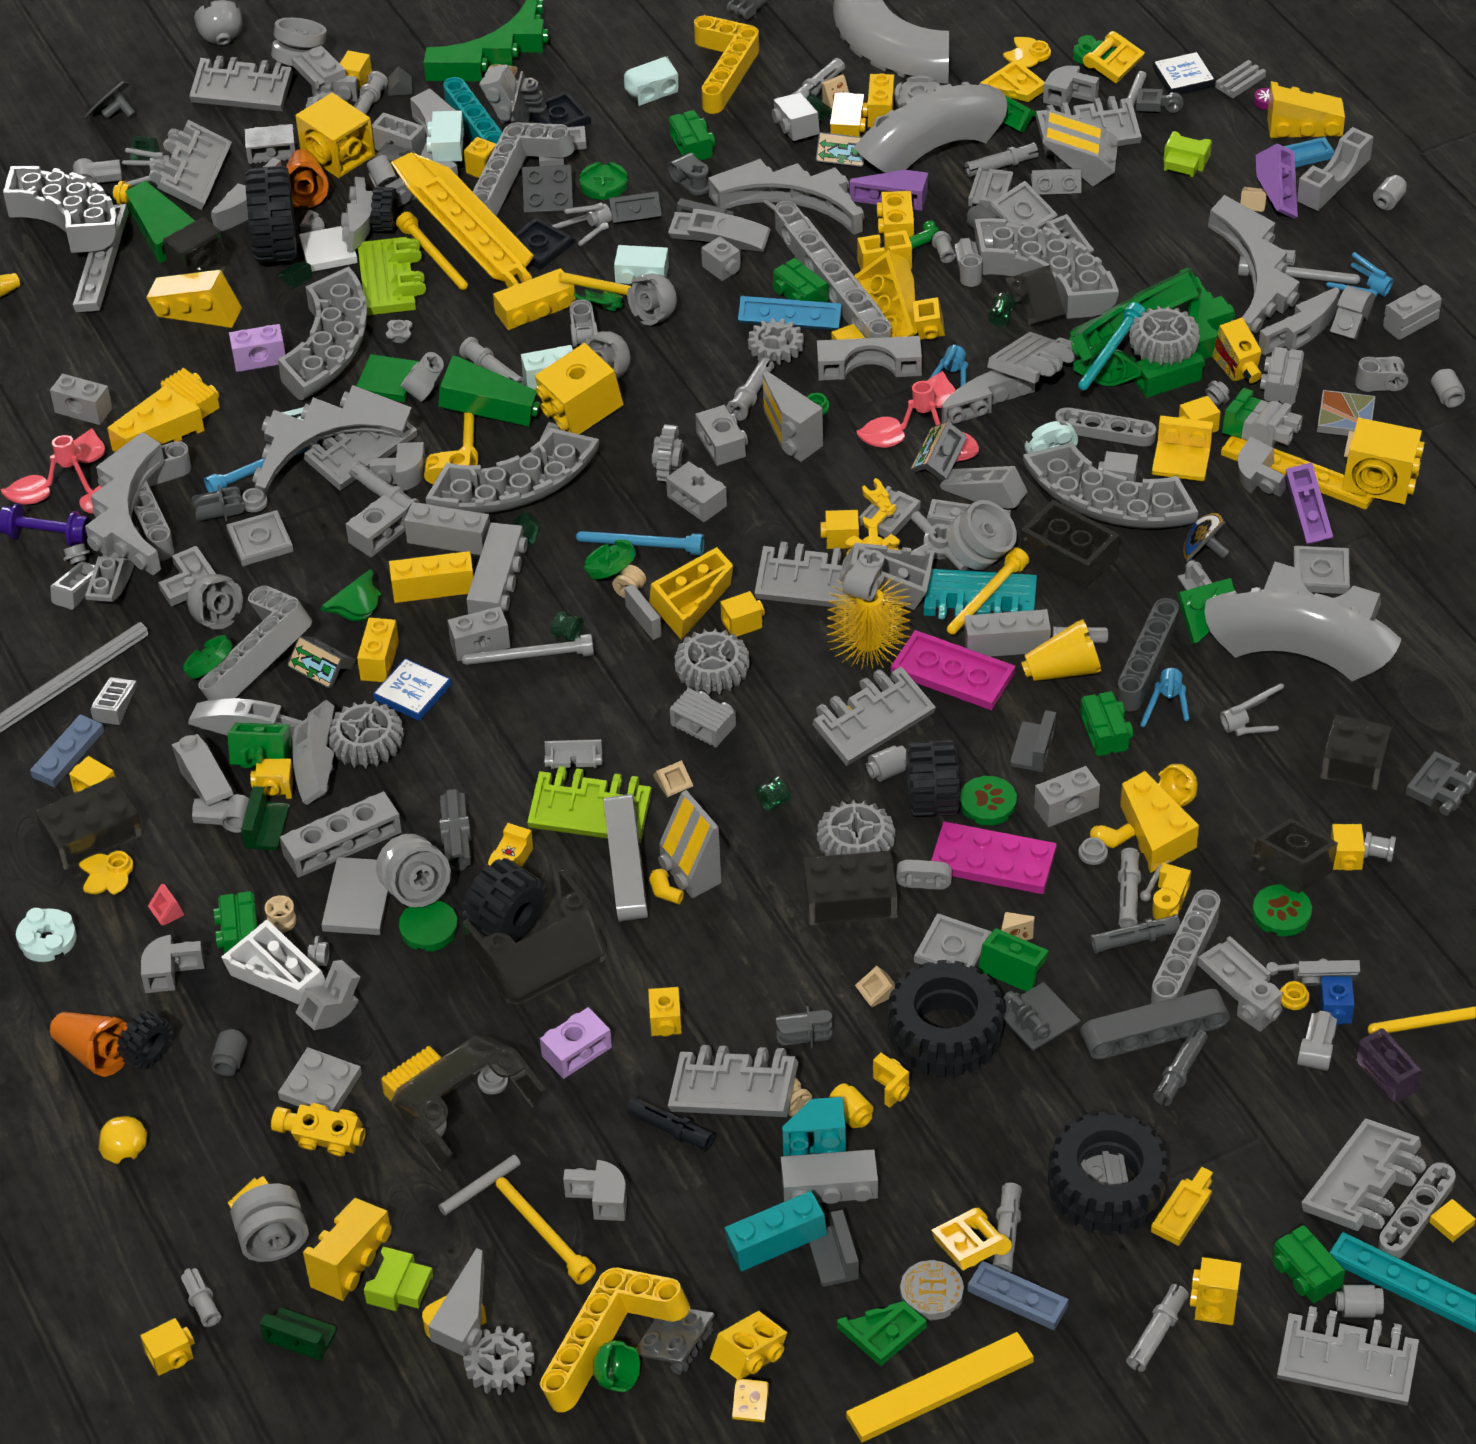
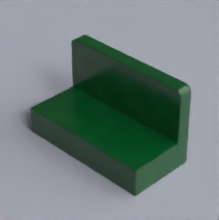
[241,786,290,851]
[260,1308,337,1361]

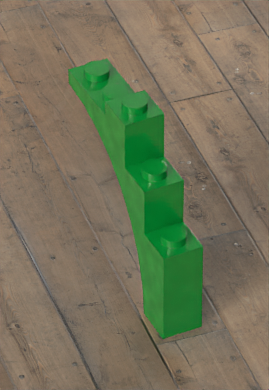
[424,0,549,82]
[1069,268,1202,361]
[1134,268,1235,398]

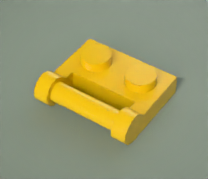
[1083,31,1145,84]
[932,1208,1012,1271]

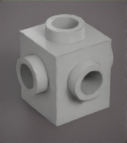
[1237,976,1282,1032]

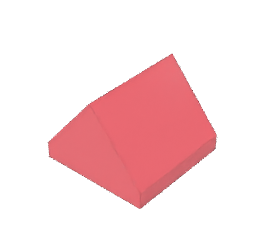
[148,884,184,925]

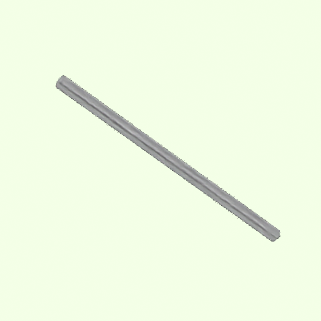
[0,622,148,733]

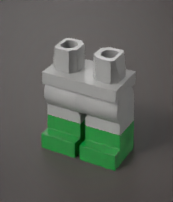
[1222,388,1303,447]

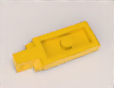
[1151,1167,1213,1246]

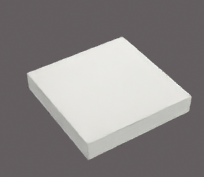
[299,226,358,272]

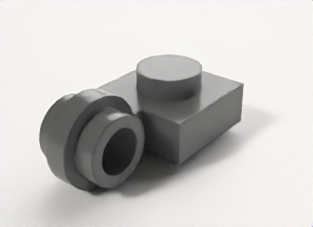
[1136,89,1184,113]

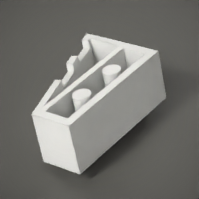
[221,920,325,1004]

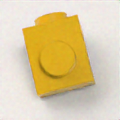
[873,1053,910,1108]

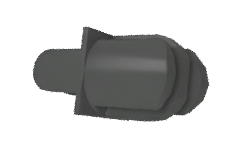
[726,0,768,20]
[191,485,245,521]
[776,1006,832,1048]

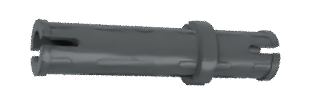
[1090,914,1181,953]
[1153,1027,1208,1106]

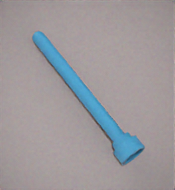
[204,440,320,492]
[576,531,704,556]

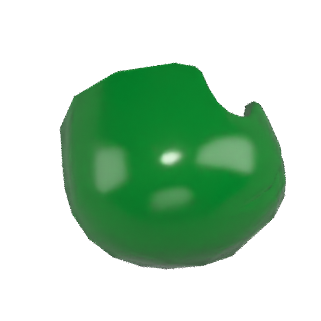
[593,1341,640,1392]

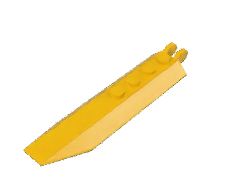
[391,152,533,288]

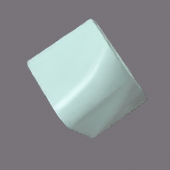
[624,56,678,106]

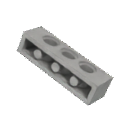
[280,791,402,878]

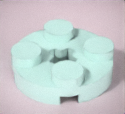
[1025,421,1078,454]
[16,908,77,962]

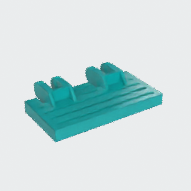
[924,569,1037,620]

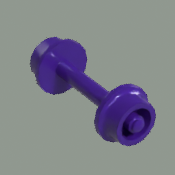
[0,504,91,546]

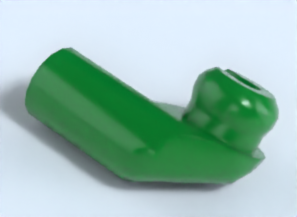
[909,220,939,249]

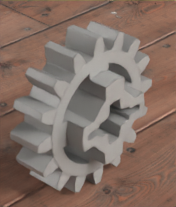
[748,318,804,365]
[652,424,683,482]
[463,1326,535,1395]

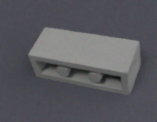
[404,502,490,555]
[964,609,1051,657]
[781,1150,878,1204]

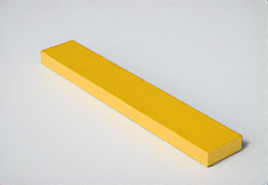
[1221,436,1374,510]
[846,1332,1034,1443]

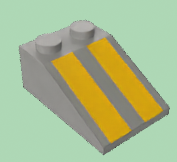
[1042,109,1118,186]
[763,371,823,462]
[658,790,721,898]

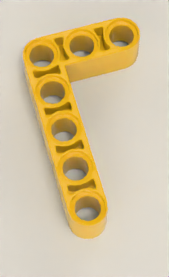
[694,15,759,114]
[540,1268,690,1412]

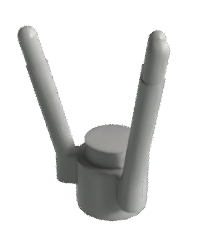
[122,148,170,186]
[551,203,612,246]
[1220,684,1284,737]

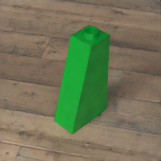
[125,181,200,264]
[438,355,540,426]

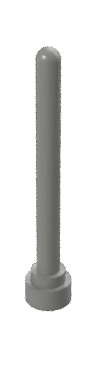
[1238,256,1360,284]
[461,634,594,665]

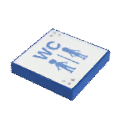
[373,658,451,721]

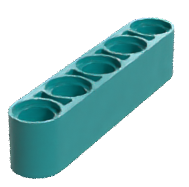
[443,77,502,144]

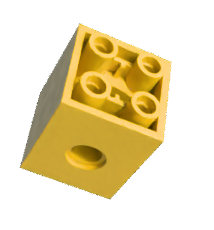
[295,93,375,178]
[534,343,623,434]
[1342,417,1425,504]

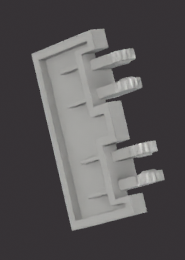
[189,56,293,111]
[1036,96,1142,156]
[149,120,232,210]
[987,332,1080,383]
[304,422,417,491]
[755,542,856,608]
[812,666,936,766]
[668,1045,798,1117]
[1302,1118,1426,1231]
[1277,1306,1419,1406]

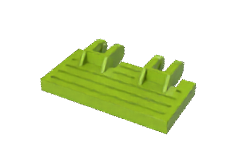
[358,237,426,315]
[527,766,652,843]

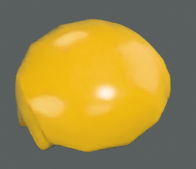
[1158,764,1198,807]
[98,1116,147,1164]

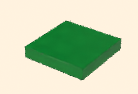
[356,354,419,402]

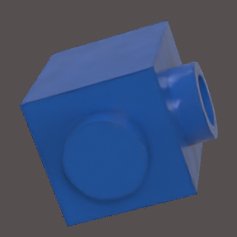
[1319,976,1354,1025]

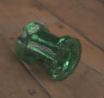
[988,293,1016,327]

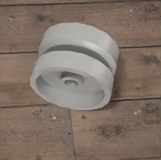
[271,17,327,66]
[946,500,1017,570]
[376,834,451,907]
[230,1183,309,1262]

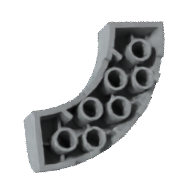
[833,0,949,83]
[854,82,1007,173]
[3,166,117,253]
[975,218,1119,319]
[278,267,367,400]
[426,428,599,514]
[1023,442,1198,529]
[1204,588,1401,681]

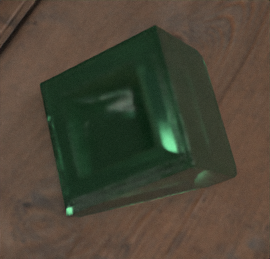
[277,262,313,288]

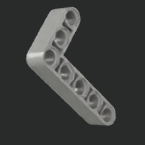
[473,122,575,216]
[132,441,192,561]
[199,585,312,700]

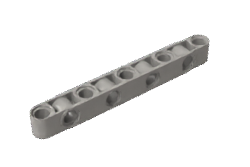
[775,201,891,338]

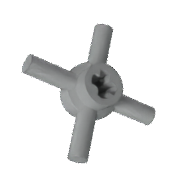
[911,511,968,571]

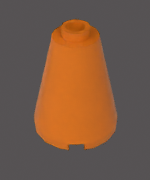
[286,149,329,208]
[50,1012,128,1077]

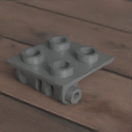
[509,71,547,123]
[522,165,573,213]
[1003,982,1081,1051]
[636,1309,715,1375]

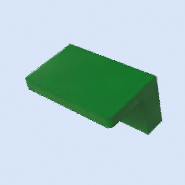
[1002,95,1036,133]
[978,928,1049,992]

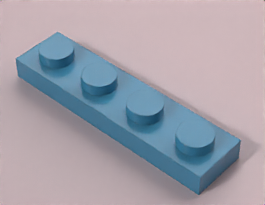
[738,296,842,331]

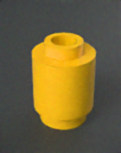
[829,1083,873,1128]

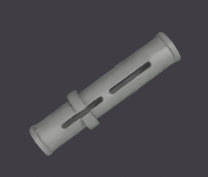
[792,58,845,100]
[965,142,1039,177]
[1118,848,1141,928]
[992,1183,1022,1273]
[1126,1284,1189,1372]

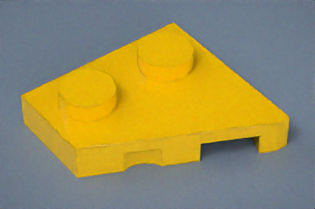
[980,59,1045,102]

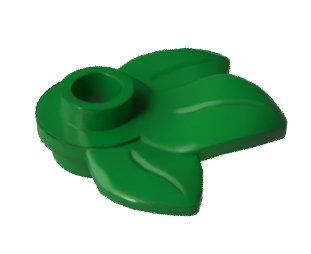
[1073,35,1115,64]
[574,289,623,311]

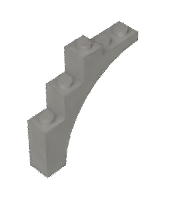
[386,89,465,207]
[708,159,864,235]
[1208,195,1300,333]
[252,385,411,494]
[85,432,165,575]

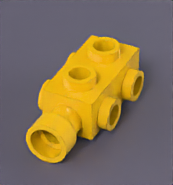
[271,1103,366,1157]

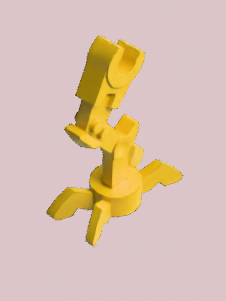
[845,478,900,555]

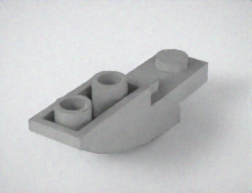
[211,158,281,232]
[341,177,373,252]
[668,209,770,251]
[1259,287,1340,355]
[942,370,1035,424]
[85,527,140,602]
[188,698,302,746]
[293,700,334,805]

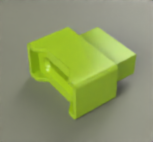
[1164,131,1212,177]
[364,1246,433,1311]

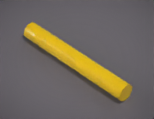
[558,272,631,295]

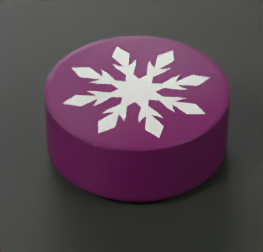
[1254,88,1270,110]

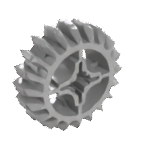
[1129,306,1200,366]
[674,628,749,696]
[328,700,404,769]
[817,799,895,871]

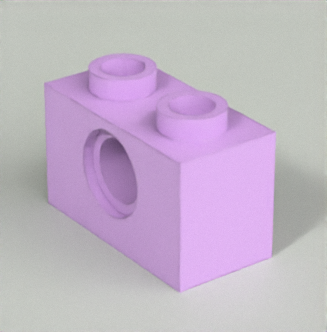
[229,324,285,372]
[540,1007,612,1079]

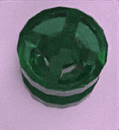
[551,610,583,642]
[755,776,791,812]

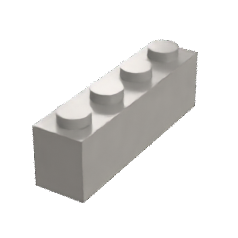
[467,523,528,614]

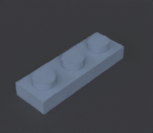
[30,714,104,787]
[968,1261,1069,1330]

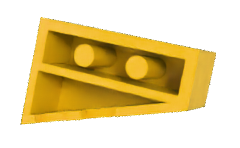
[1267,81,1345,138]
[146,270,242,328]
[107,386,205,452]
[649,547,733,640]
[1120,771,1199,873]
[303,1198,392,1301]

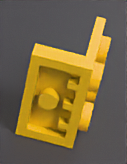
[1152,416,1213,481]

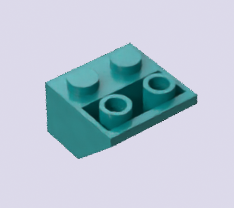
[782,1097,846,1156]

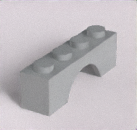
[1297,127,1373,211]
[817,336,922,381]
[1264,562,1381,621]

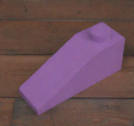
[1256,144,1298,218]
[850,170,928,211]
[1285,462,1333,545]

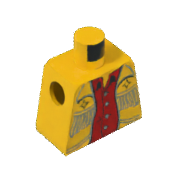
[1212,318,1262,383]

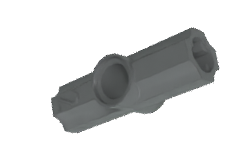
[440,789,471,871]

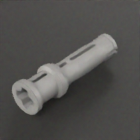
[353,71,388,115]
[459,337,525,385]
[726,358,774,421]
[349,461,420,513]

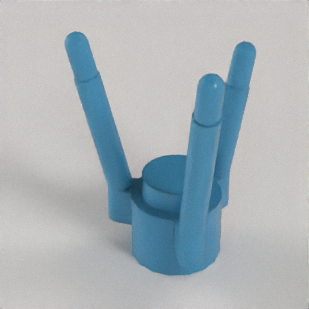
[1326,252,1394,298]
[929,345,968,387]
[1140,668,1189,727]

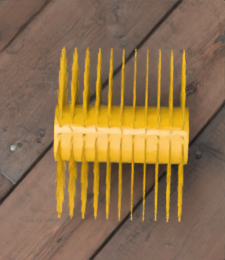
[827,573,911,669]

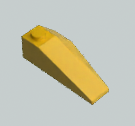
[854,250,917,337]

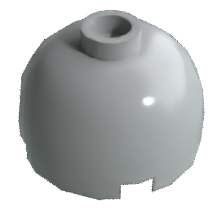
[194,0,242,45]
[627,273,677,326]
[580,331,631,379]
[187,574,243,629]

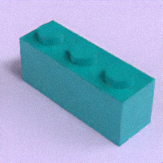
[725,1191,827,1272]

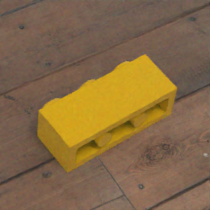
[493,268,576,330]
[389,551,474,603]

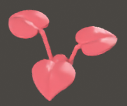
[857,371,979,462]
[1,428,105,513]

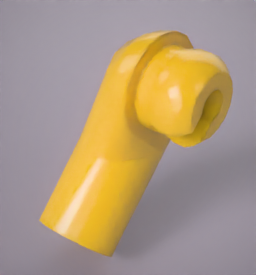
[1090,824,1135,848]
[649,869,684,905]

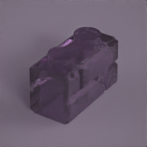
[1356,1028,1422,1103]

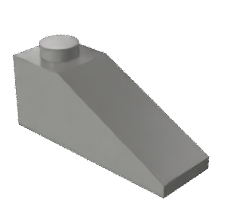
[940,466,1028,509]
[172,734,233,806]
[428,1248,484,1357]

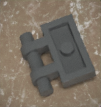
[1406,751,1476,816]

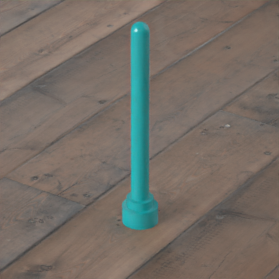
[1078,302,1146,390]

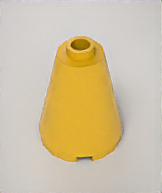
[1021,619,1102,681]

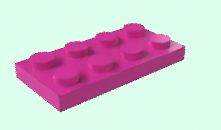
[891,630,1016,711]
[931,822,1057,894]

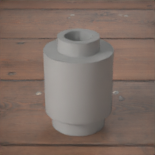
[1373,175,1407,210]
[1431,369,1465,408]
[866,745,906,782]
[1335,1285,1384,1318]

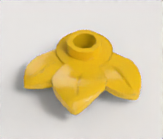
[1003,37,1051,68]
[79,851,133,895]

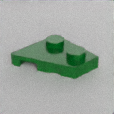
[1177,578,1235,644]
[837,1301,927,1366]

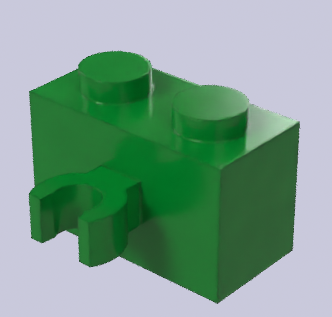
[227,722,292,768]

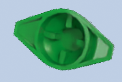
[1074,349,1141,386]
[320,569,382,621]

